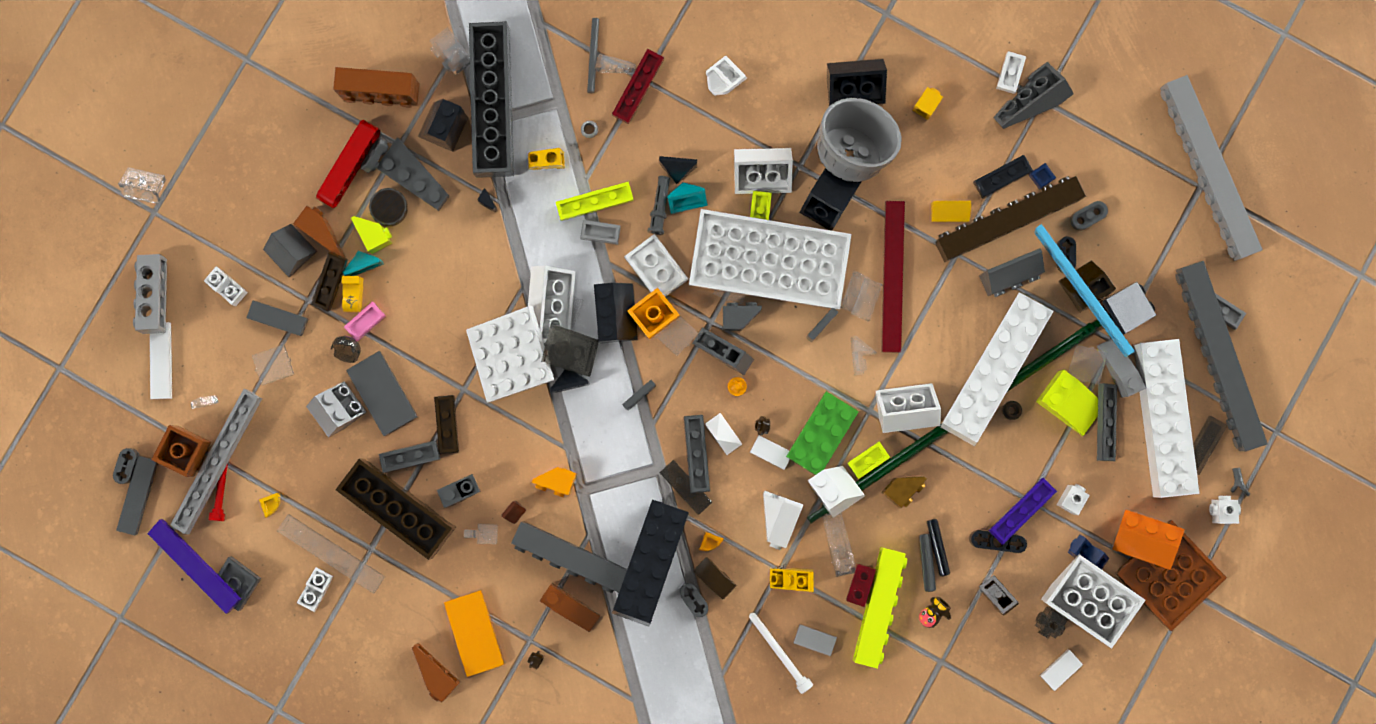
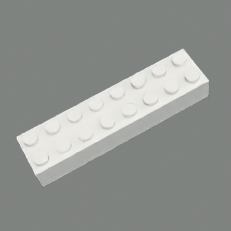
[941,292,1054,446]
[1133,339,1200,498]

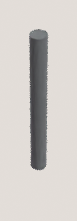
[587,18,599,93]

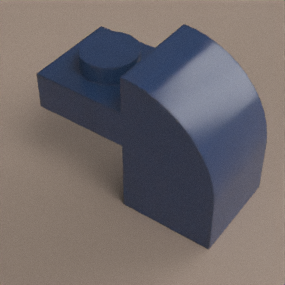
[1068,535,1110,570]

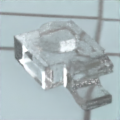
[464,524,498,544]

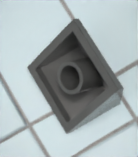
[263,224,317,277]

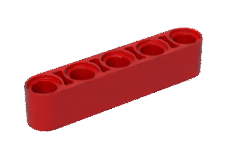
[316,120,381,208]

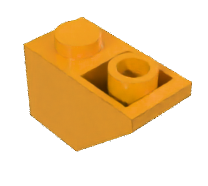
[532,467,577,498]

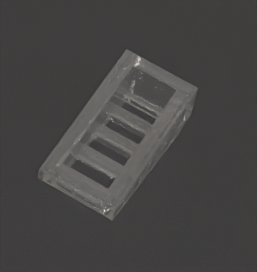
[595,54,636,73]

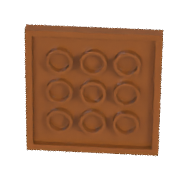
[1115,520,1227,631]

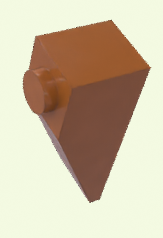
[293,206,345,258]
[540,583,600,632]
[412,643,460,703]

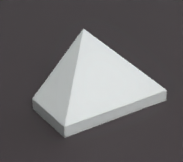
[705,413,742,455]

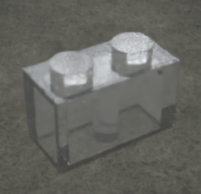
[429,27,470,75]

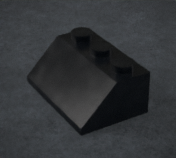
[827,59,887,106]
[594,283,638,344]

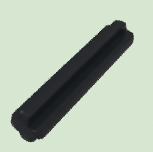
[927,519,950,576]

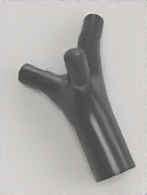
[1230,467,1250,496]

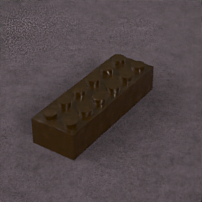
[335,458,456,560]

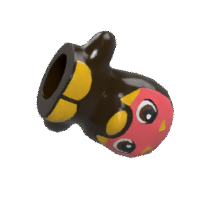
[919,597,951,628]

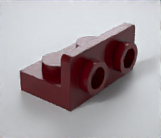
[846,564,876,607]

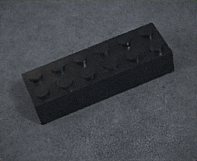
[612,499,689,627]

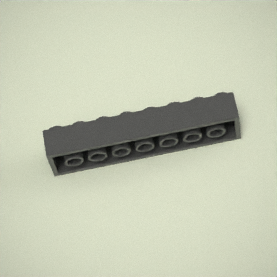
[469,21,514,178]

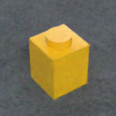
[912,87,943,120]

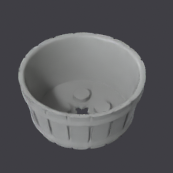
[817,98,902,182]

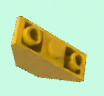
[770,569,814,592]

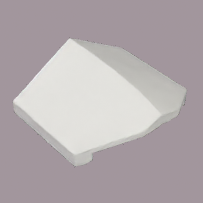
[706,56,747,96]

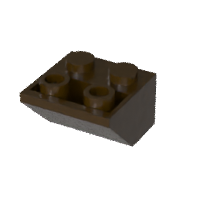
[1058,260,1116,313]

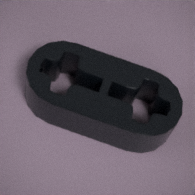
[1057,236,1076,273]

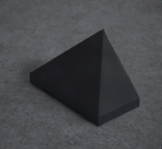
[659,156,697,184]
[550,367,590,393]

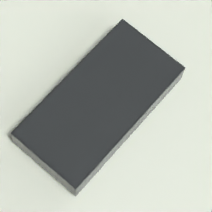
[807,308,838,342]
[622,380,656,411]

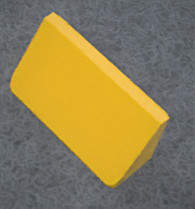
[931,201,971,222]

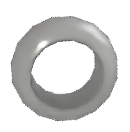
[581,121,598,138]

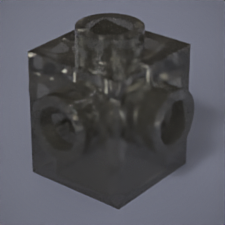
[1035,607,1068,639]

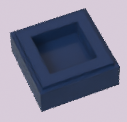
[1029,163,1056,190]

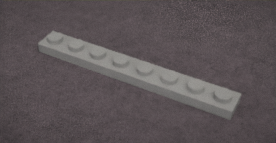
[170,389,262,535]

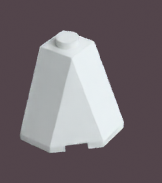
[763,491,803,550]

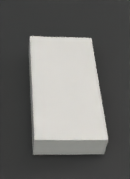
[750,435,790,470]
[1040,649,1083,691]

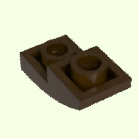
[693,557,737,600]

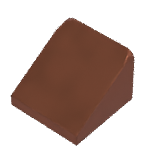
[501,501,526,524]

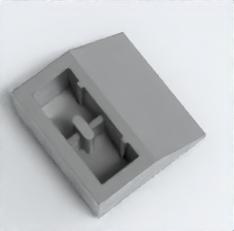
[306,382,366,437]

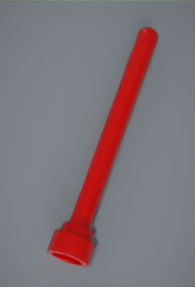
[208,463,228,521]

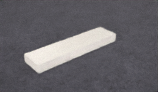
[150,322,172,399]

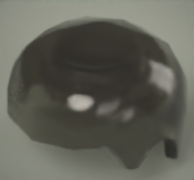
[331,335,361,363]

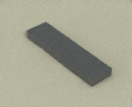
[1097,383,1117,461]
[683,415,710,493]
[116,456,158,536]

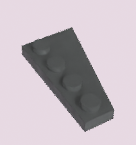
[377,137,449,211]

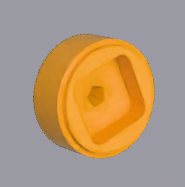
[727,377,747,396]

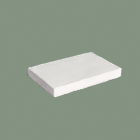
[624,234,689,297]

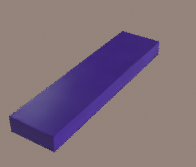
[988,478,1057,545]

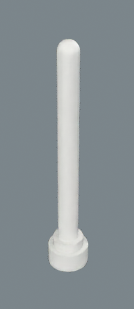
[749,613,813,694]

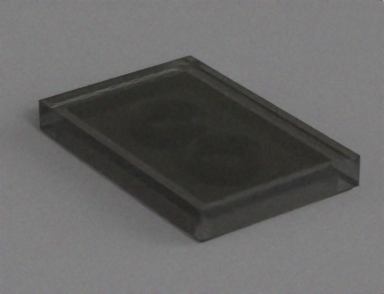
[541,324,599,377]

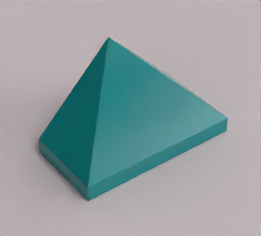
[667,182,708,214]
[343,251,384,276]

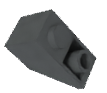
[723,302,762,331]
[437,474,481,508]

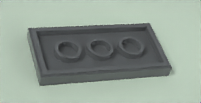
[346,351,418,436]

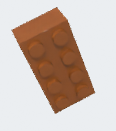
[333,67,420,108]

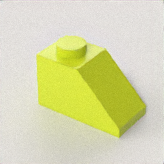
[351,216,392,254]

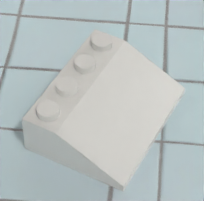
[1041,555,1146,649]

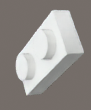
[996,51,1026,94]

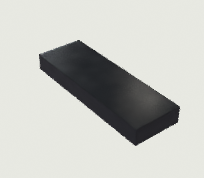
[973,155,1033,198]

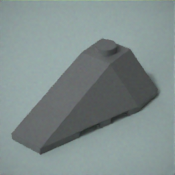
[993,62,1074,129]

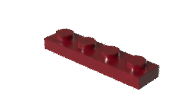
[612,48,664,124]

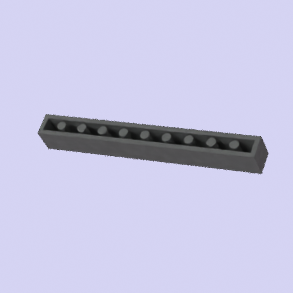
[1175,261,1268,452]

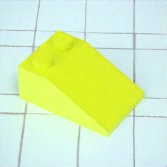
[1036,370,1098,436]

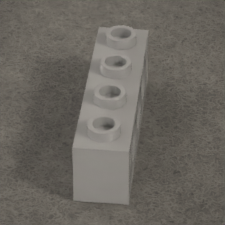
[133,254,167,334]

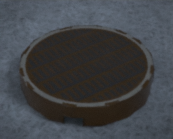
[369,188,408,226]

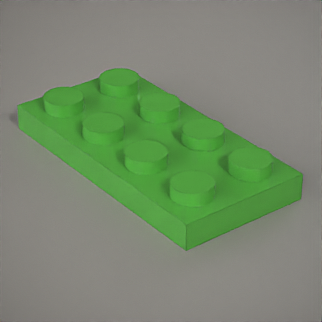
[786,391,859,475]

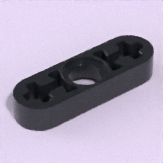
[969,530,1027,553]

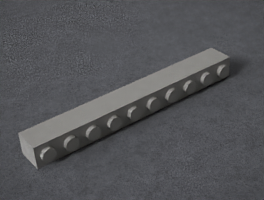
[1160,75,1263,261]

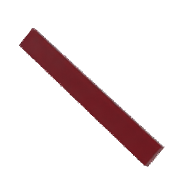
[881,201,905,353]

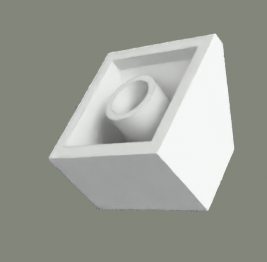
[808,466,865,518]

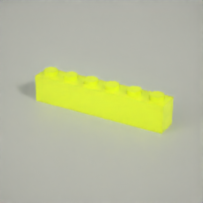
[853,547,907,669]

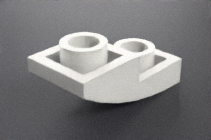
[204,267,248,307]
[297,567,333,612]

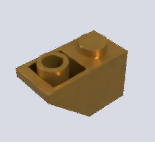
[882,476,927,508]

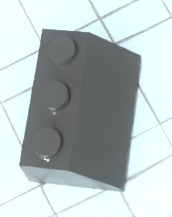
[979,248,1045,297]

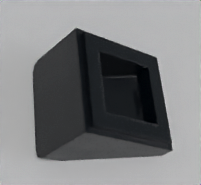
[477,188,498,212]

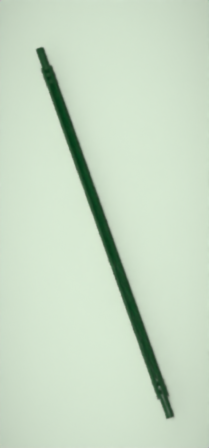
[807,320,1102,524]

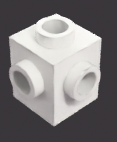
[1209,496,1241,524]

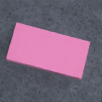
[344,302,386,341]

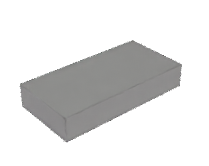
[580,220,621,245]
[793,624,837,656]

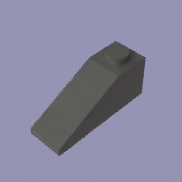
[692,327,754,375]

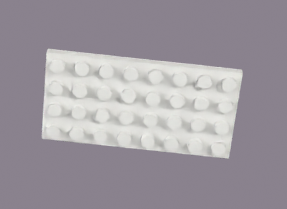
[689,209,852,310]

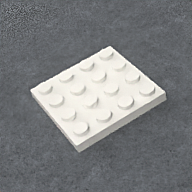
[466,306,554,403]

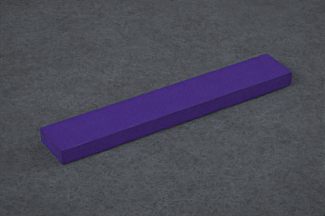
[147,519,241,614]

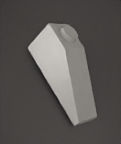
[1097,339,1146,398]

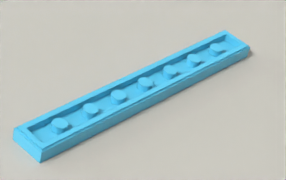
[1034,224,1135,357]

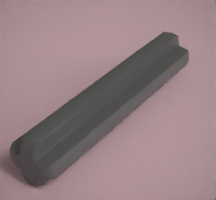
[919,534,936,592]

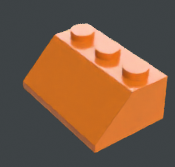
[1112,509,1185,570]

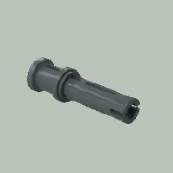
[647,176,670,235]

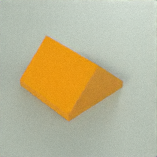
[627,288,680,339]

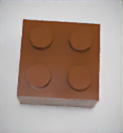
[151,425,211,477]

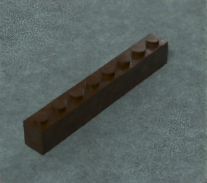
[935,176,1086,263]

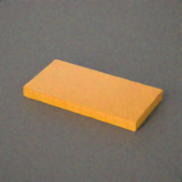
[444,590,505,677]

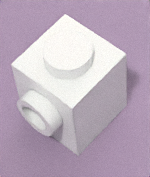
[1057,484,1090,515]

